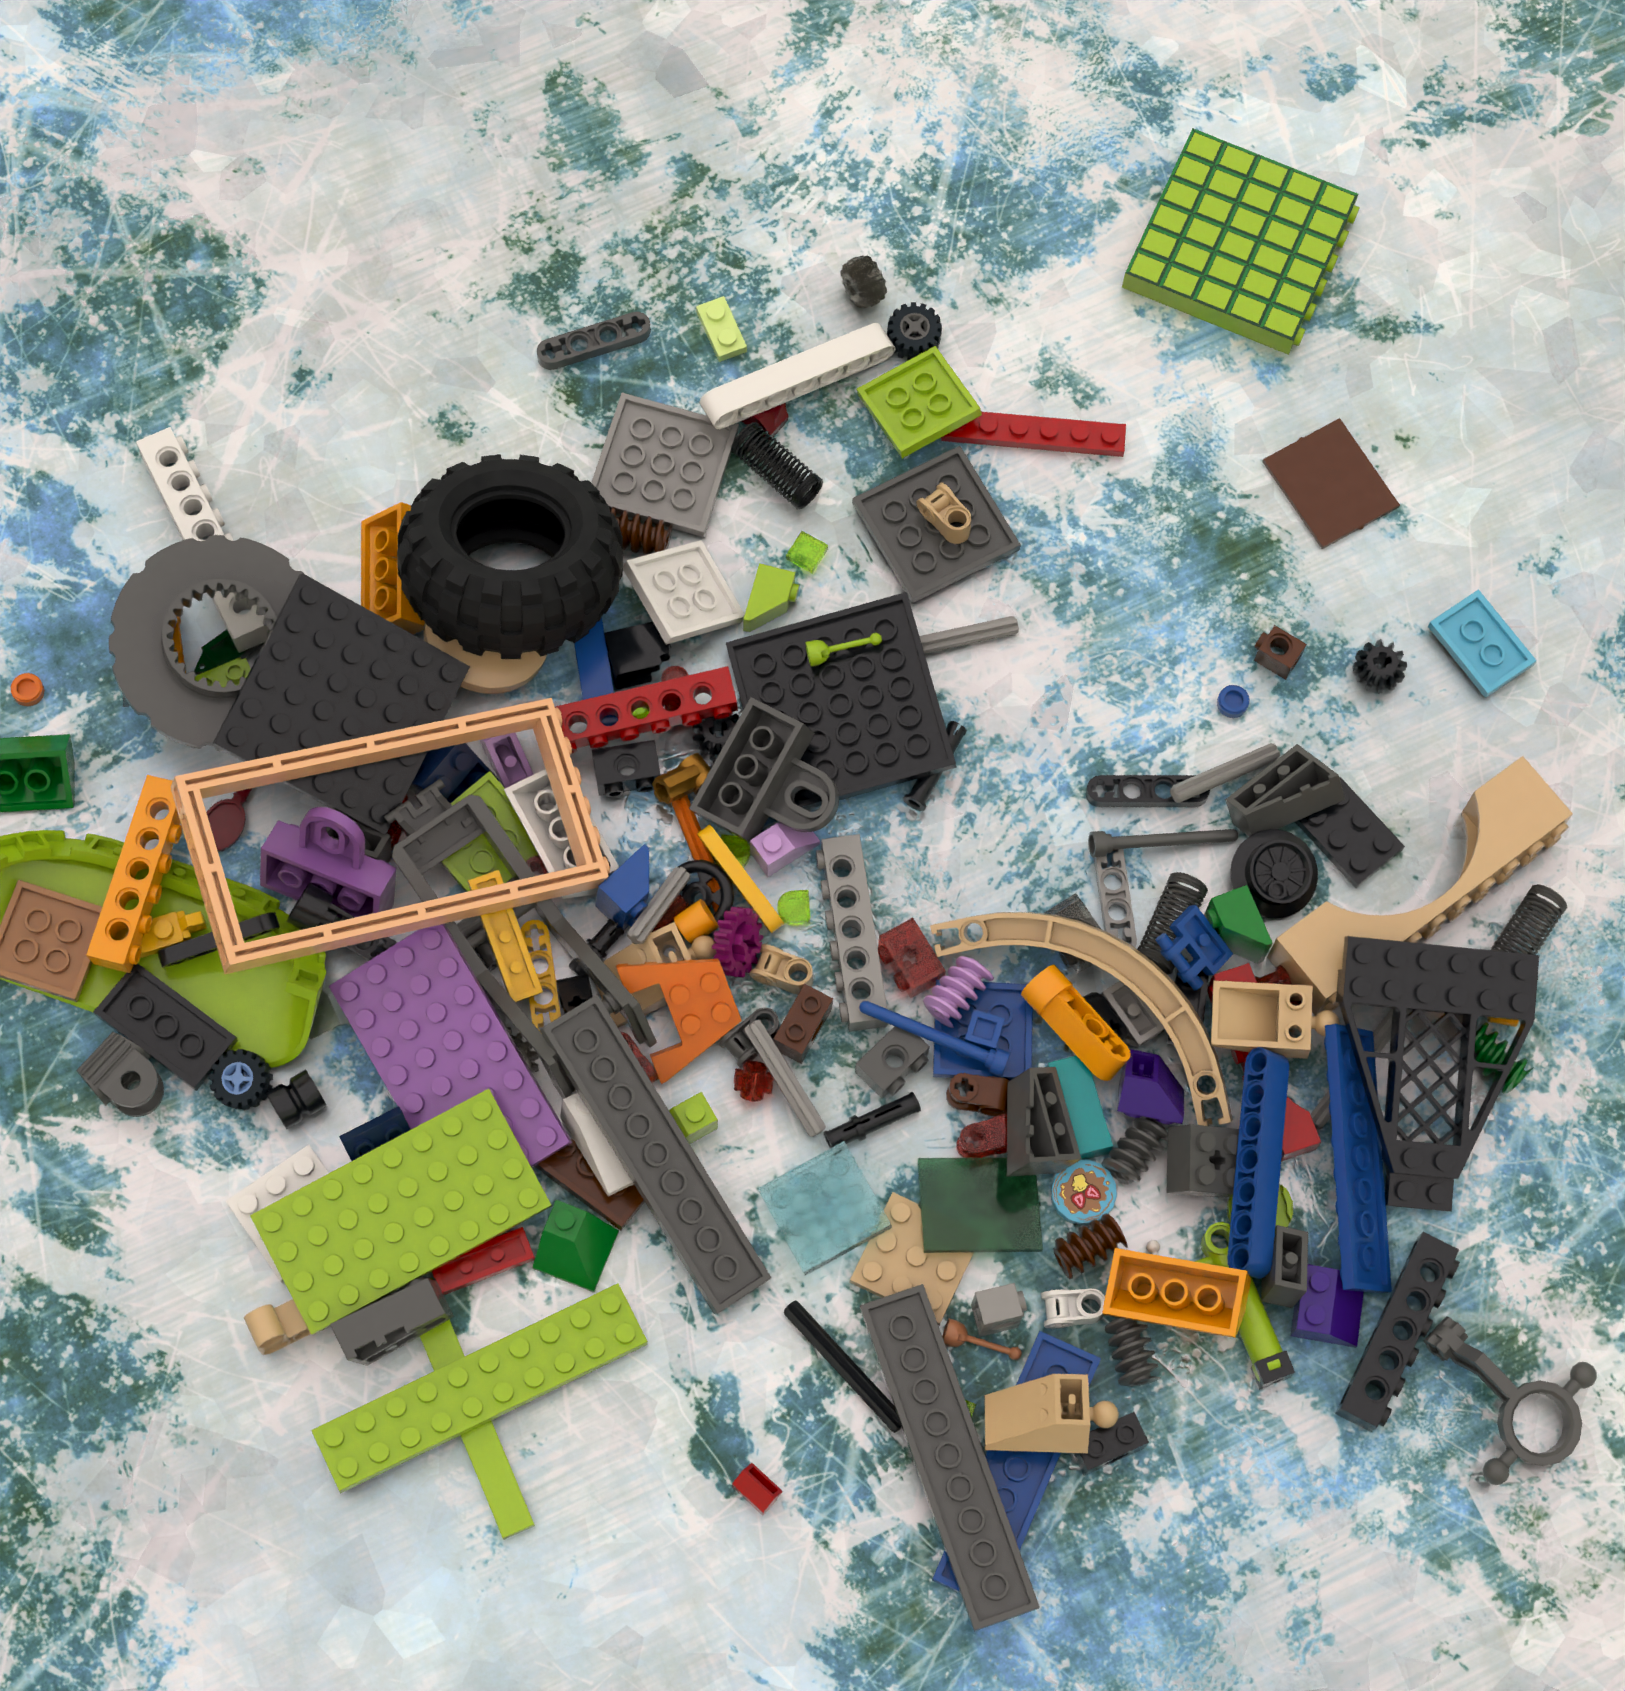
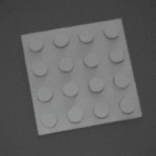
[591,393,739,537]

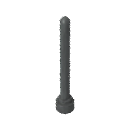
[1088,829,1238,857]

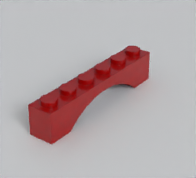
[1207,963,1321,1162]

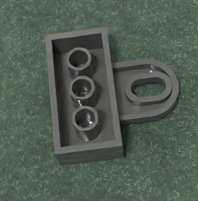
[689,697,839,843]

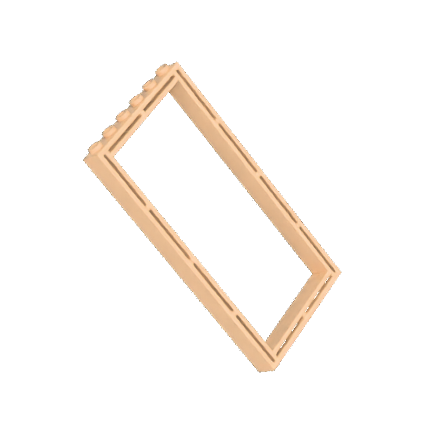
[170,698,610,974]

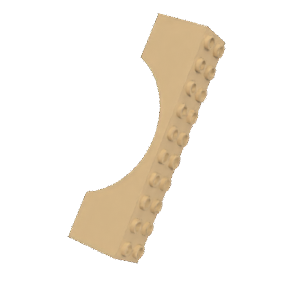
[1267,756,1573,1016]

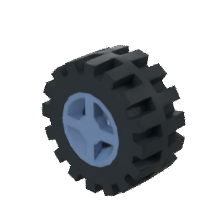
[209,1049,273,1110]

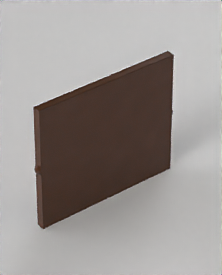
[1262,418,1400,549]

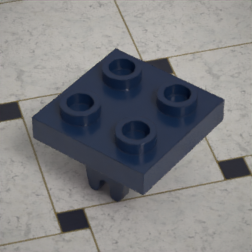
[339,1106,411,1161]

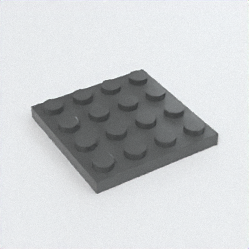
[852,446,1021,603]

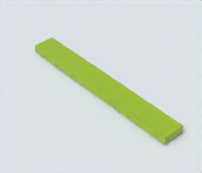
[420,1278,535,1540]

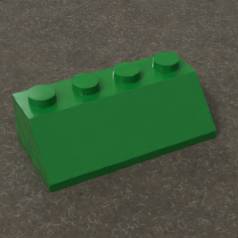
[0,734,75,812]

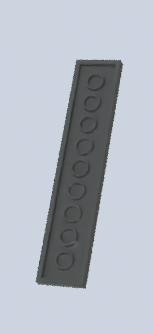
[540,995,771,1314]
[860,1284,1040,1632]

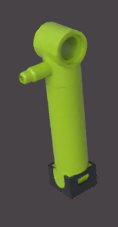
[1194,1222,1295,1390]

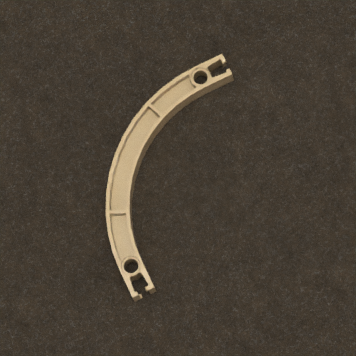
[930,912,1233,1126]

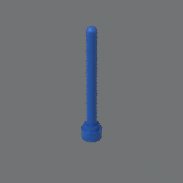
[859,1001,1010,1077]

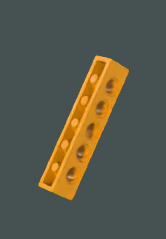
[86,775,182,973]

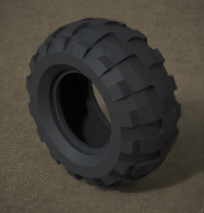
[397,454,624,659]

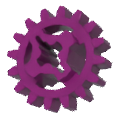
[712,907,763,978]

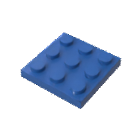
[933,980,1033,1081]

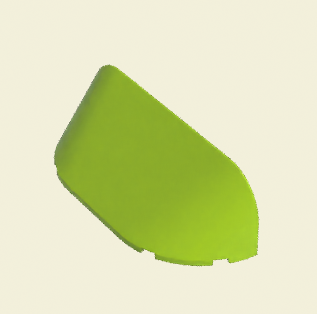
[0,830,326,1068]

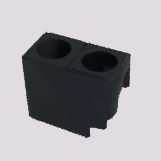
[604,622,671,689]

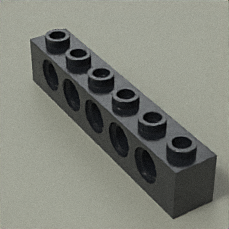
[1335,1232,1460,1432]

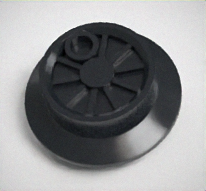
[1230,829,1318,919]

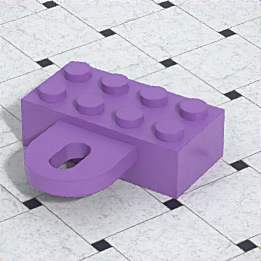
[260,807,397,918]

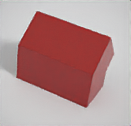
[732,1463,783,1515]

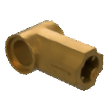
[652,753,711,804]

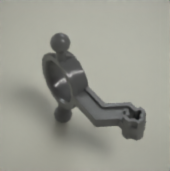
[1424,1316,1597,1485]

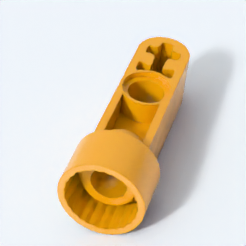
[1021,965,1131,1081]

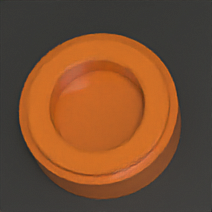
[11,673,45,706]

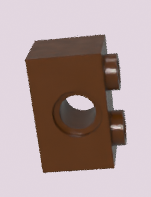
[773,984,833,1064]

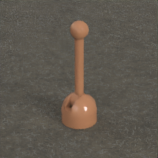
[942,1318,1022,1360]

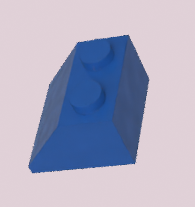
[595,844,649,930]

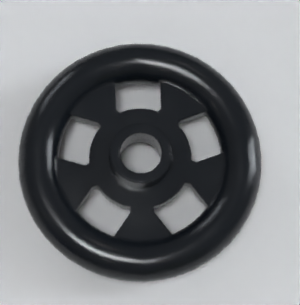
[664,860,734,932]

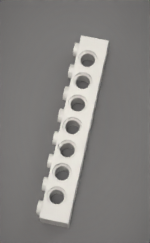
[136,427,269,653]

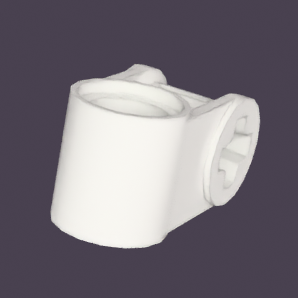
[1041,1288,1105,1328]

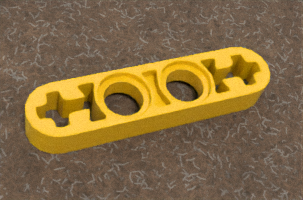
[697,824,784,933]
[521,920,561,1034]

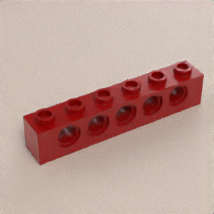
[555,666,738,754]

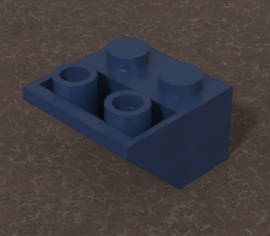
[410,743,499,803]

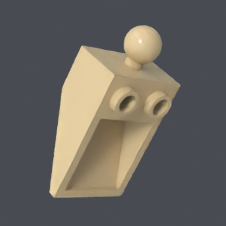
[595,922,716,1028]
[1211,981,1340,1059]
[984,1374,1119,1453]

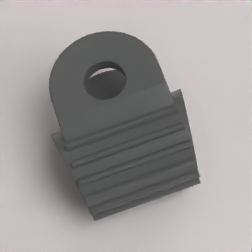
[76,1032,164,1117]

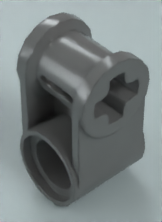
[719,1007,780,1068]

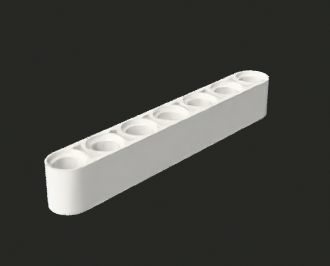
[699,323,895,429]

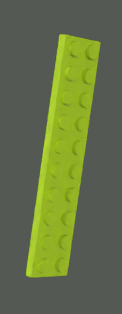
[311,1283,648,1494]

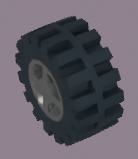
[887,302,942,361]

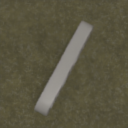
[1093,849,1137,948]

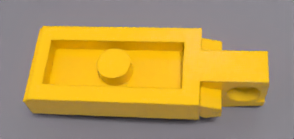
[115,911,207,958]

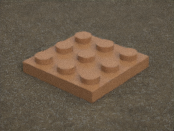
[0,880,102,1002]

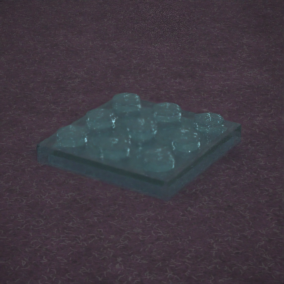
[758,1141,892,1276]

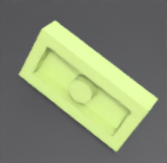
[696,296,747,362]

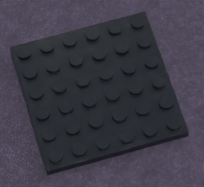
[212,573,470,834]
[726,592,957,810]

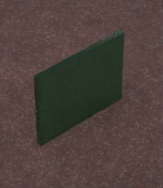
[917,1158,1043,1253]

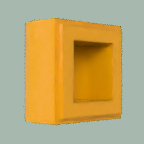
[674,899,719,944]

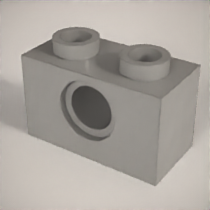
[971,1283,1027,1337]

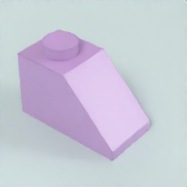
[480,733,534,788]
[750,822,820,877]

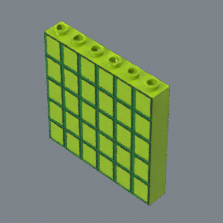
[1122,128,1360,355]

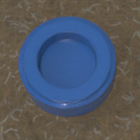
[1217,685,1250,718]

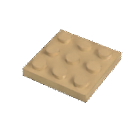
[850,1192,982,1326]

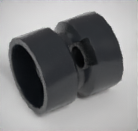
[265,1069,327,1129]

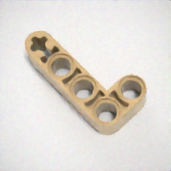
[244,1299,371,1355]

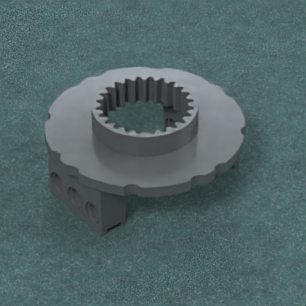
[109,535,304,751]

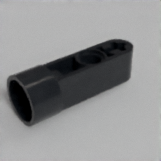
[286,883,398,961]

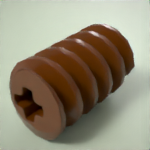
[610,507,673,555]
[1053,1213,1128,1279]

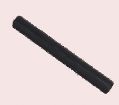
[784,1300,902,1433]

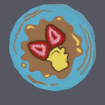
[1051,1159,1117,1225]

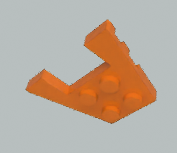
[616,959,742,1084]

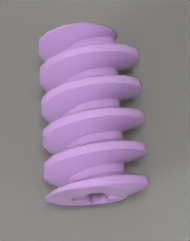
[923,956,994,1028]

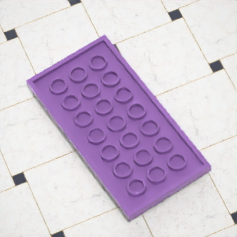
[329,924,572,1168]

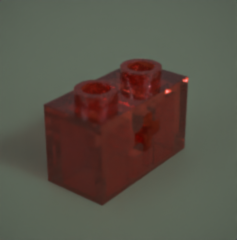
[878,917,946,998]

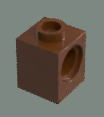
[1254,625,1307,680]

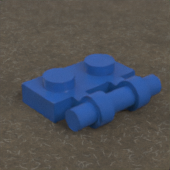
[1155,905,1233,991]

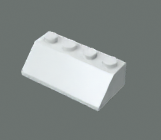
[504,769,619,899]

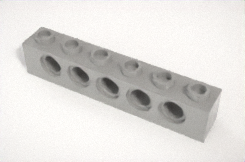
[816,834,888,1032]

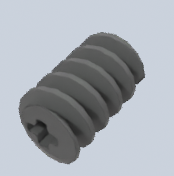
[1101,1116,1168,1185]
[1105,1317,1161,1387]

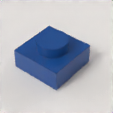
[964,1009,1005,1050]

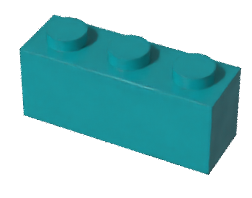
[1047,1056,1113,1160]

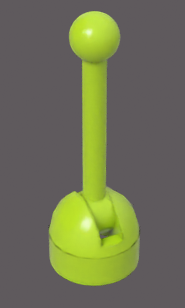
[805,633,882,667]

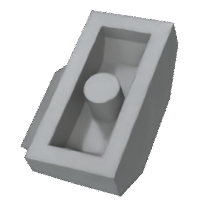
[1101,981,1165,1047]

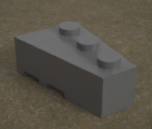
[1225,744,1345,836]
[1007,1067,1081,1176]
[330,1277,454,1366]

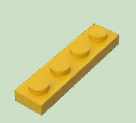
[467,870,543,1003]

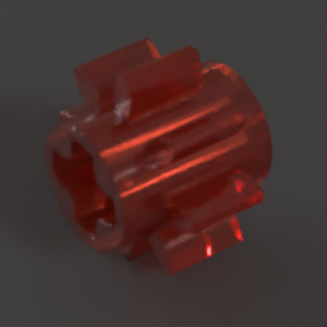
[734,1061,774,1102]

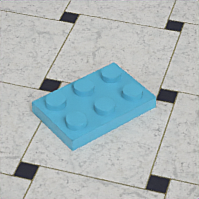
[1428,589,1537,698]

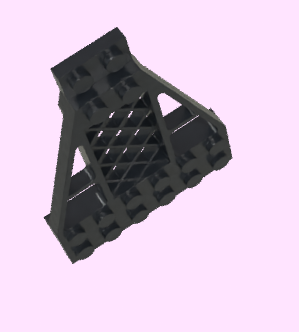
[1336,936,1539,1212]

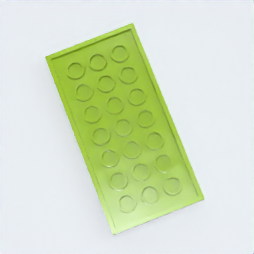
[250,1088,552,1335]

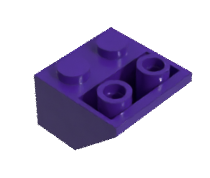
[1117,1049,1184,1124]

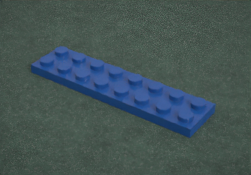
[1324,1024,1392,1293]
[932,1331,1101,1593]

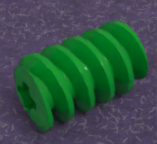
[1474,1022,1534,1094]

